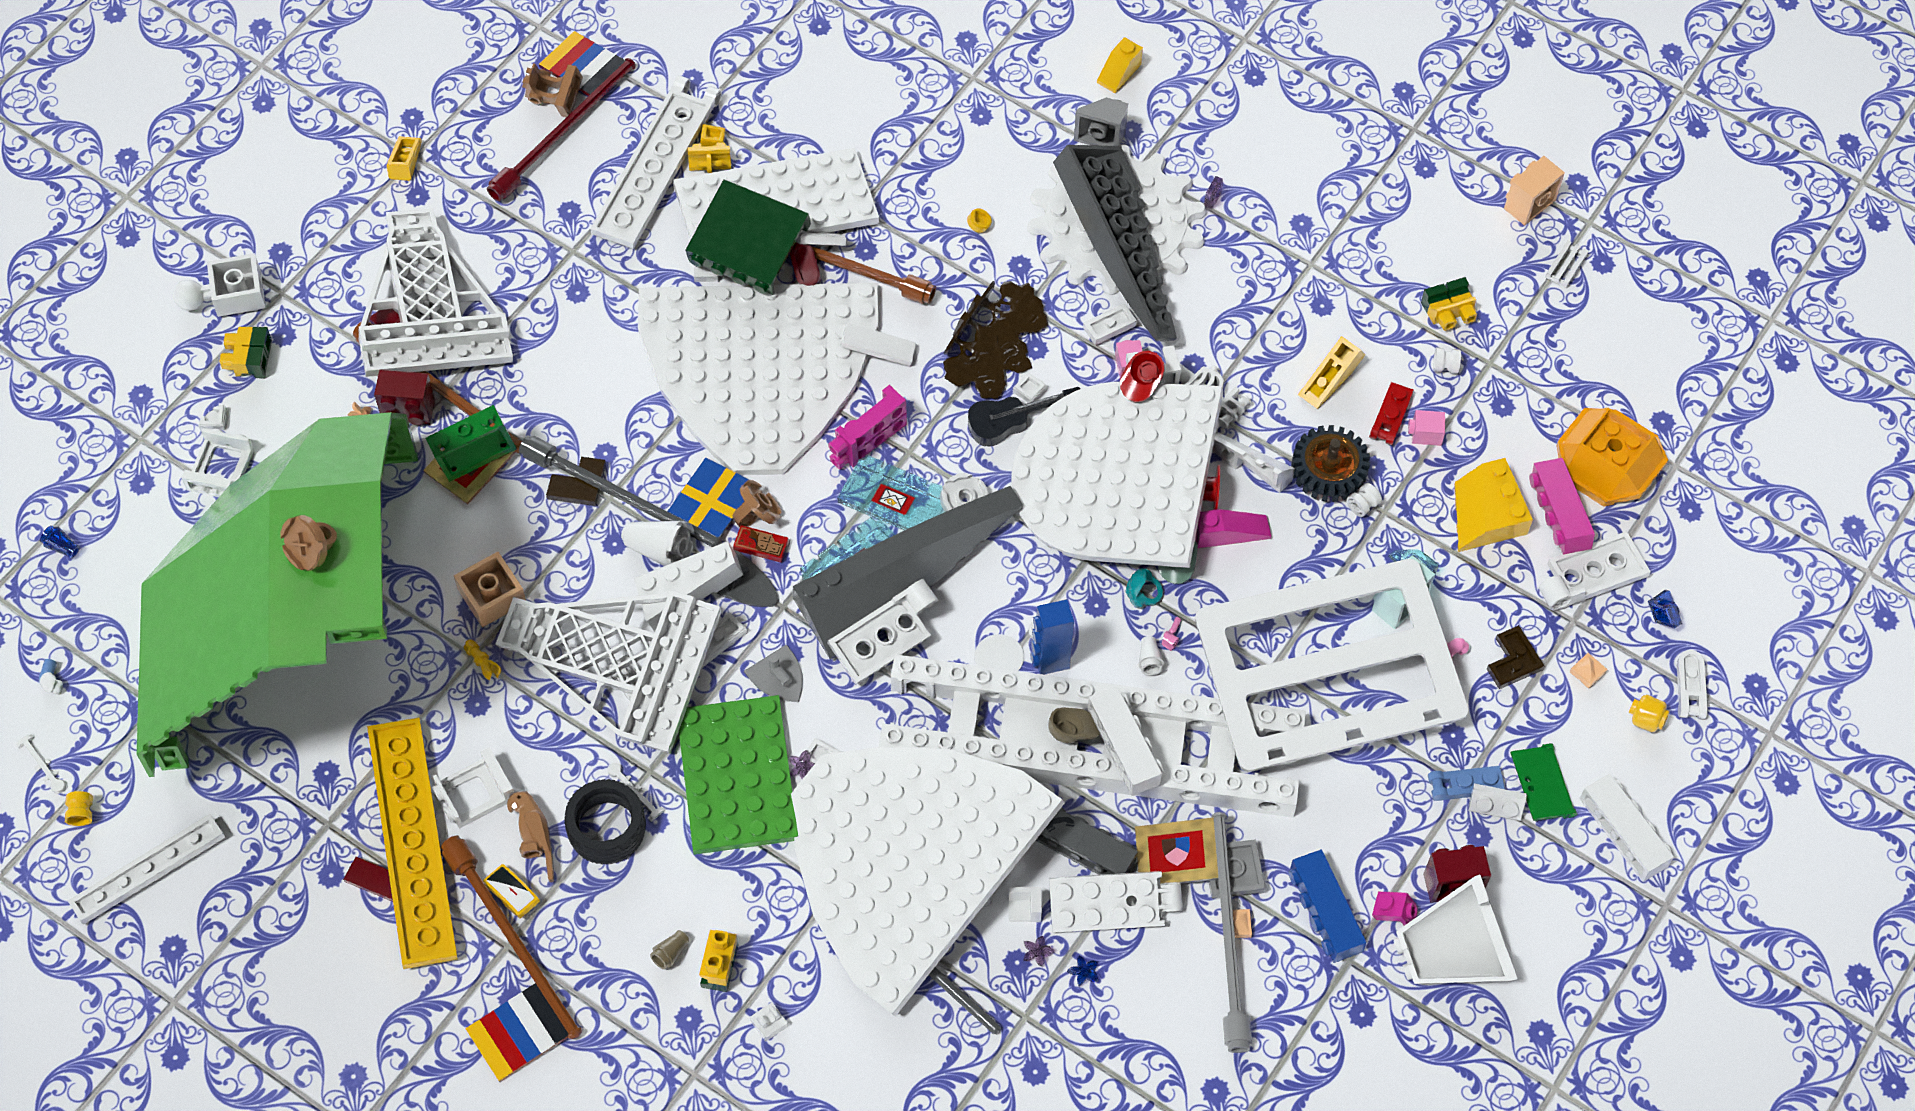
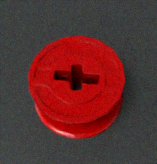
[1202,465,1220,510]

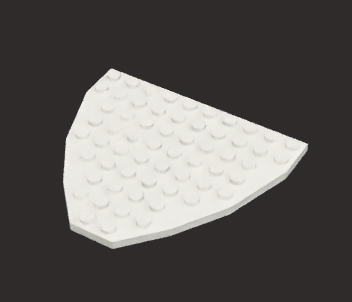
[638,283,878,475]
[791,747,1065,1017]

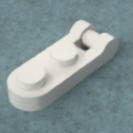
[1677,650,1707,719]

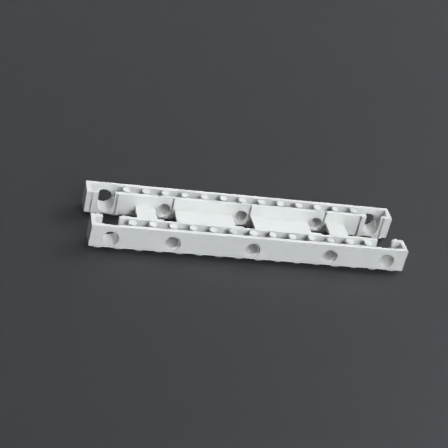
[878,654,1306,818]

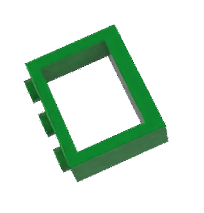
[426,405,516,482]

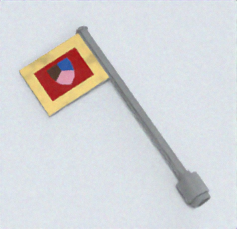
[1135,812,1252,1053]

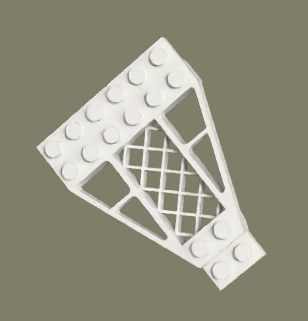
[359,208,513,377]
[496,590,722,754]

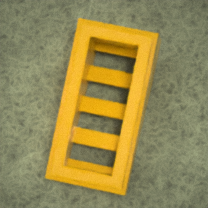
[386,136,422,181]

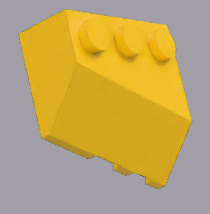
[1454,458,1533,552]

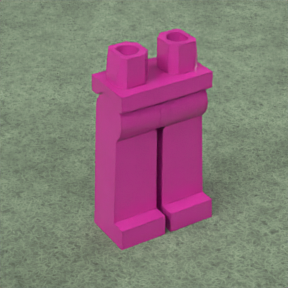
[828,384,907,470]

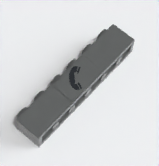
[1035,807,1138,875]

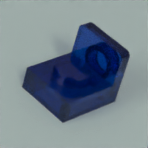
[1648,589,1682,629]

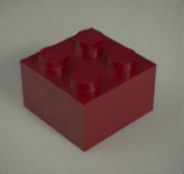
[374,370,435,425]
[1423,845,1491,903]

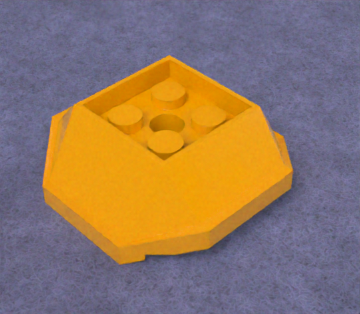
[1556,407,1668,507]

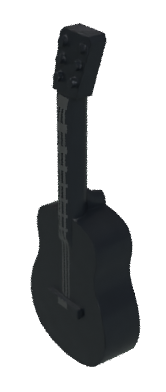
[968,387,1081,447]

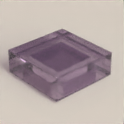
[1204,176,1223,209]

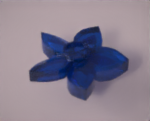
[1067,956,1098,987]

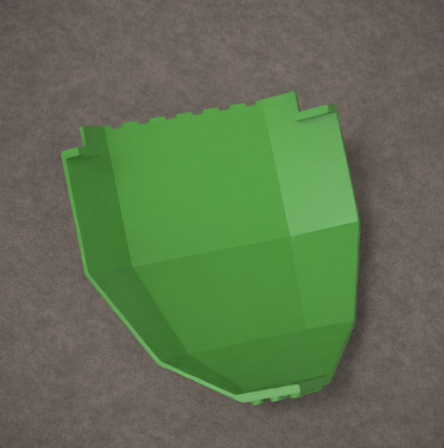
[137,412,418,777]

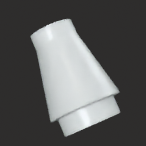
[1138,636,1164,676]

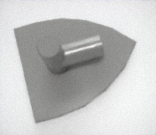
[744,645,802,702]

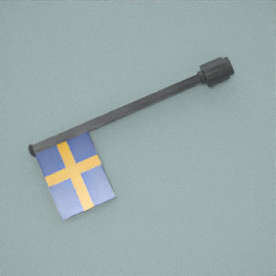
[519,435,749,547]

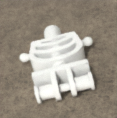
[1179,365,1251,429]

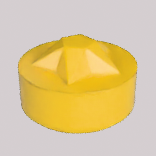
[967,208,992,233]

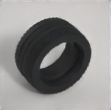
[564,779,646,865]

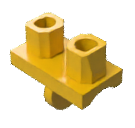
[688,142,731,174]

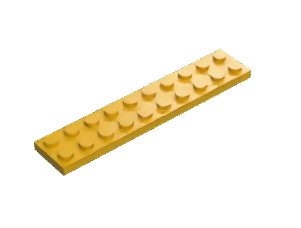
[367,718,458,969]

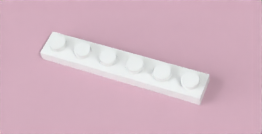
[68,814,225,925]

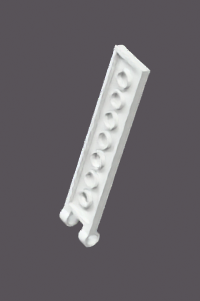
[590,75,722,249]

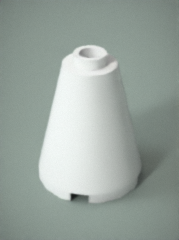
[621,521,694,566]

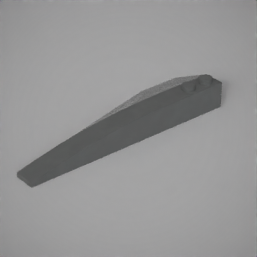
[1053,145,1177,341]
[793,486,1023,660]

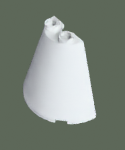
[1393,875,1517,984]

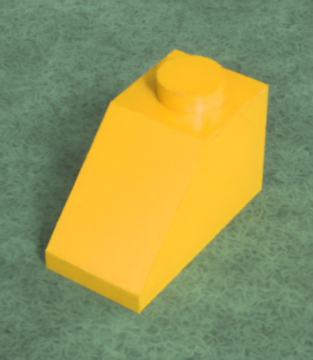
[1097,37,1143,93]

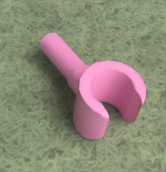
[1161,617,1181,651]

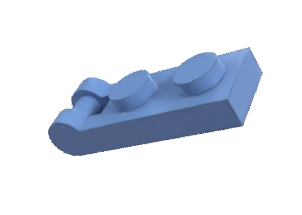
[1428,766,1505,801]

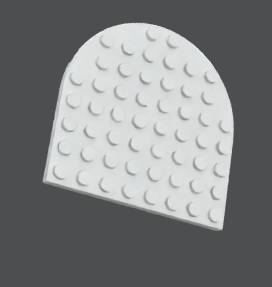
[1011,382,1224,568]

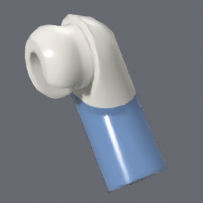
[39,659,63,694]

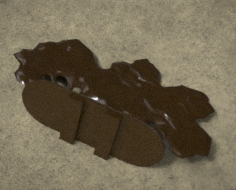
[943,281,1049,399]

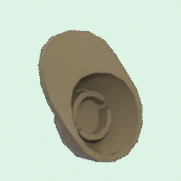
[1048,707,1100,744]

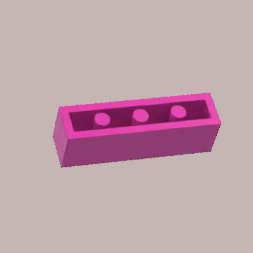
[1529,458,1595,555]

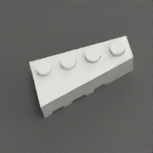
[634,541,743,632]

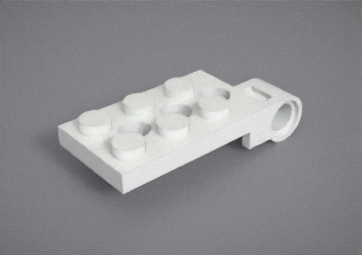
[1539,531,1651,610]
[827,579,938,685]

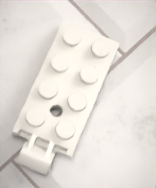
[1049,871,1182,933]

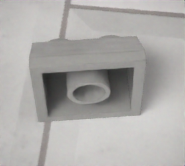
[1074,97,1129,146]

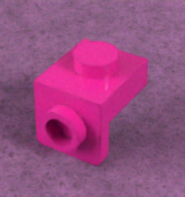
[1372,891,1418,926]

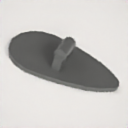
[717,549,778,607]

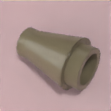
[650,930,689,969]

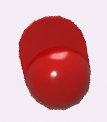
[1120,351,1165,402]

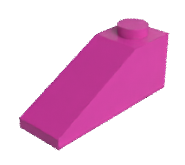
[1195,509,1271,549]

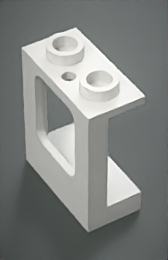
[181,428,254,497]
[432,747,514,829]

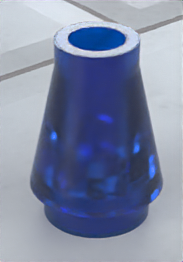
[40,525,80,559]

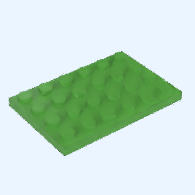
[679,695,798,855]

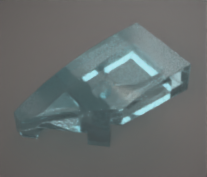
[1388,549,1439,575]

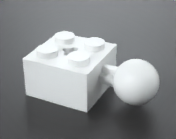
[173,253,266,317]

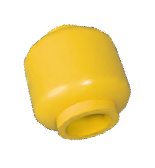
[1629,694,1670,732]

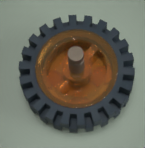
[1291,425,1370,502]

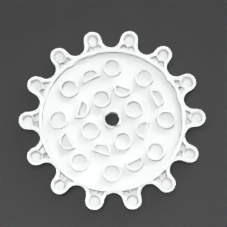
[1027,144,1206,295]

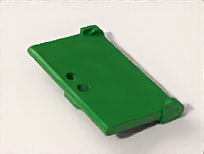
[1510,743,1577,821]

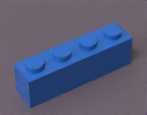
[1030,599,1074,675]
[1288,849,1367,963]

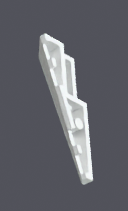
[1212,432,1295,493]

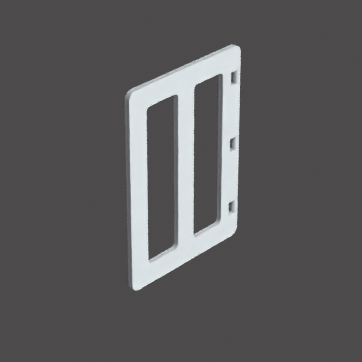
[1195,559,1469,772]

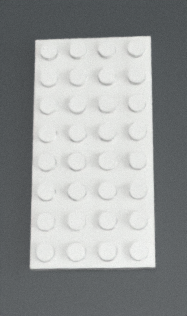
[673,148,879,240]

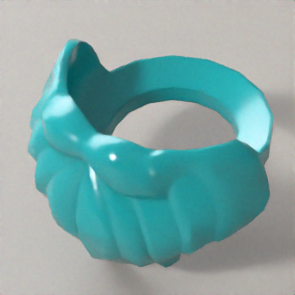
[1125,568,1163,608]

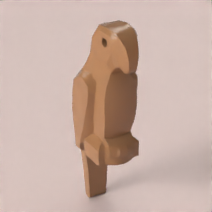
[507,791,554,883]

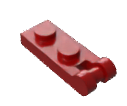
[1369,382,1414,445]

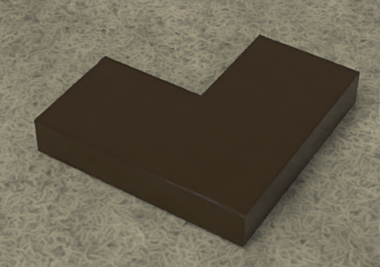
[546,456,606,506]
[1486,625,1545,689]

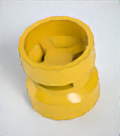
[65,791,93,826]

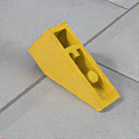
[1298,336,1366,409]

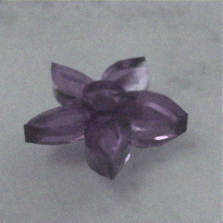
[790,750,815,779]
[1023,936,1055,967]

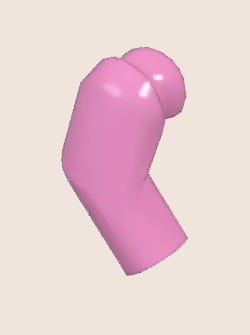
[1447,638,1469,658]

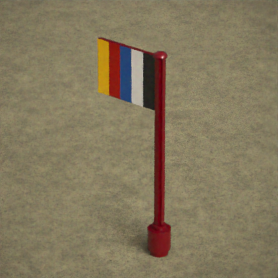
[486,31,636,201]

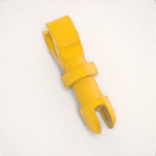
[464,639,501,680]

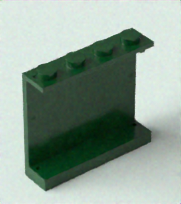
[685,179,811,295]

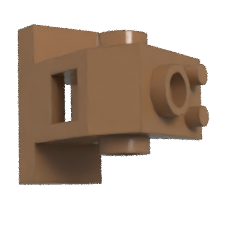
[522,63,583,117]

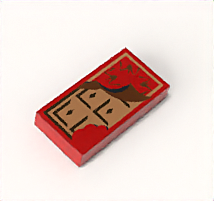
[733,525,789,562]

